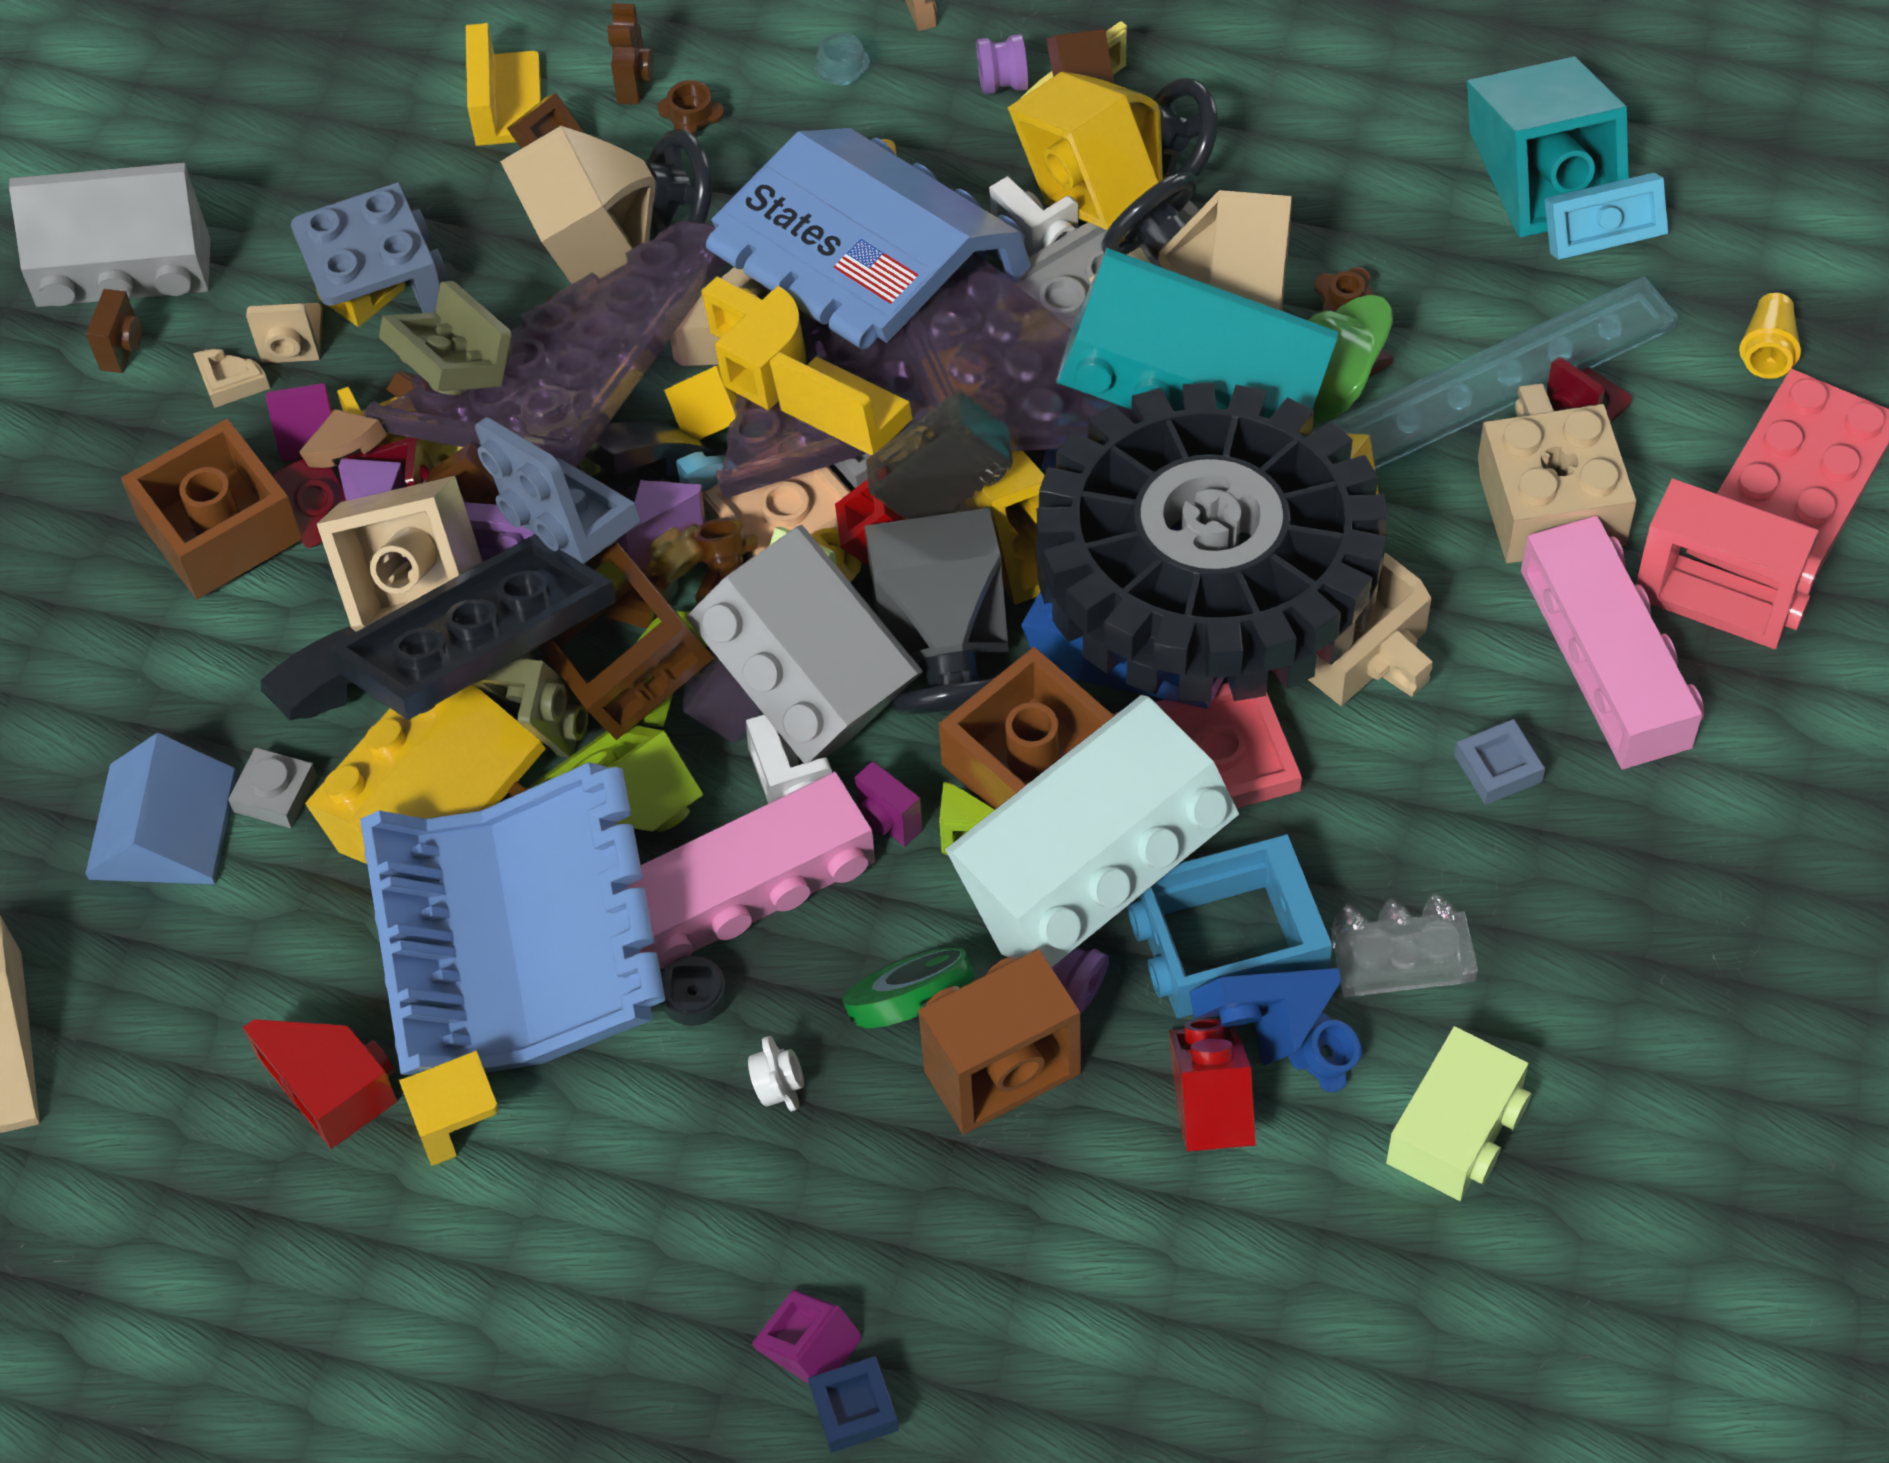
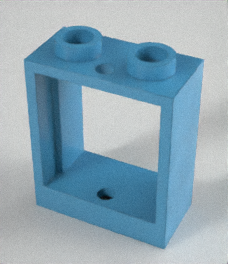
[1127,834,1332,1019]

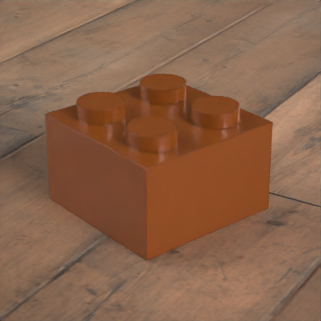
[121,418,302,600]
[939,647,1114,810]
[918,949,1081,1135]

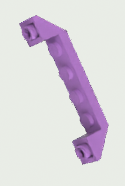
[338,459,706,570]

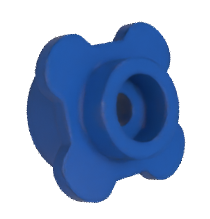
[1288,1013,1363,1093]

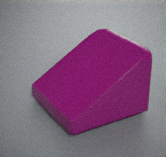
[266,383,334,462]
[752,1289,861,1384]

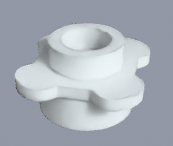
[748,1036,804,1112]

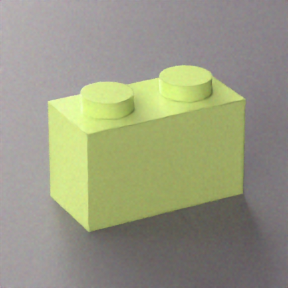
[1386,1026,1532,1201]

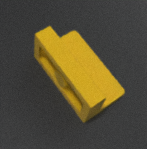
[466,23,541,146]
[770,352,913,457]

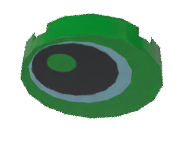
[842,947,975,1029]

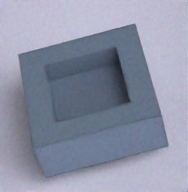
[1454,719,1545,805]

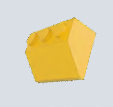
[305,684,545,864]

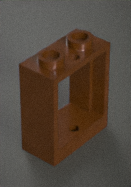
[539,541,714,741]

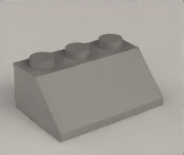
[9,163,211,307]
[685,525,923,763]

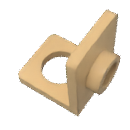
[246,303,323,364]

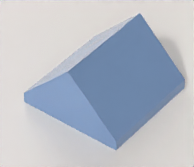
[86,732,237,884]

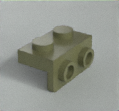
[379,281,512,395]
[474,653,588,758]

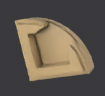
[193,349,270,408]

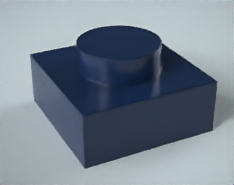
[808,1356,899,1453]

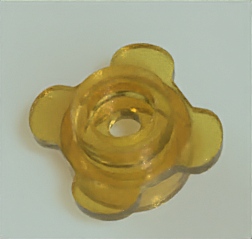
[643,524,705,583]

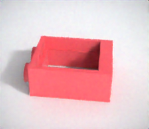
[1636,479,1822,650]

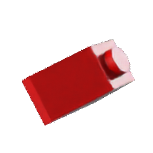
[243,1019,397,1149]

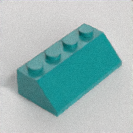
[1057,248,1338,419]

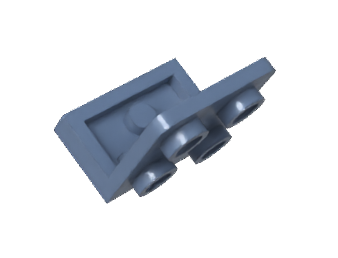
[291,182,449,313]
[475,417,641,564]

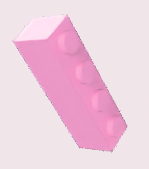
[1521,515,1704,770]
[628,772,875,969]

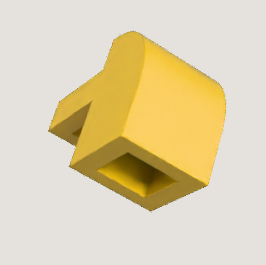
[701,276,807,411]

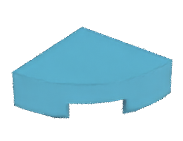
[676,452,739,492]

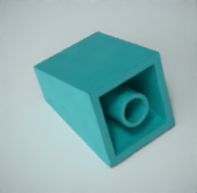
[1467,56,1629,238]

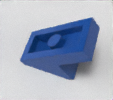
[1189,968,1341,1065]

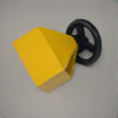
[1007,72,1218,230]

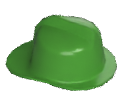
[1308,295,1393,422]

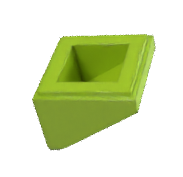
[939,782,995,855]

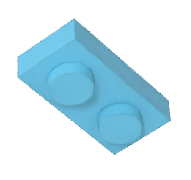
[1545,173,1668,260]

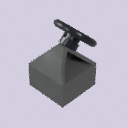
[864,508,1009,715]

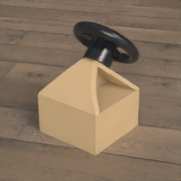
[500,126,712,304]
[1101,171,1292,311]

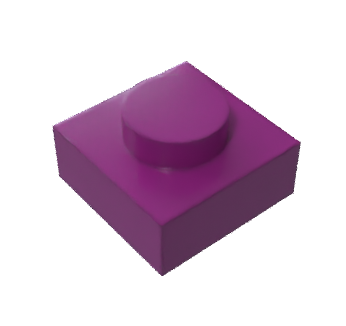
[855,761,923,847]

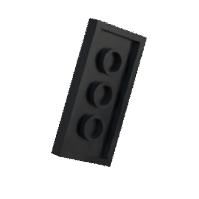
[327,534,616,720]

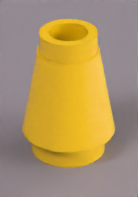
[1739,293,1801,379]

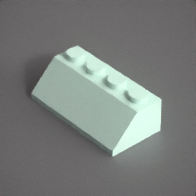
[945,695,1239,968]

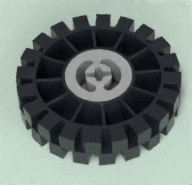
[1036,383,1388,702]

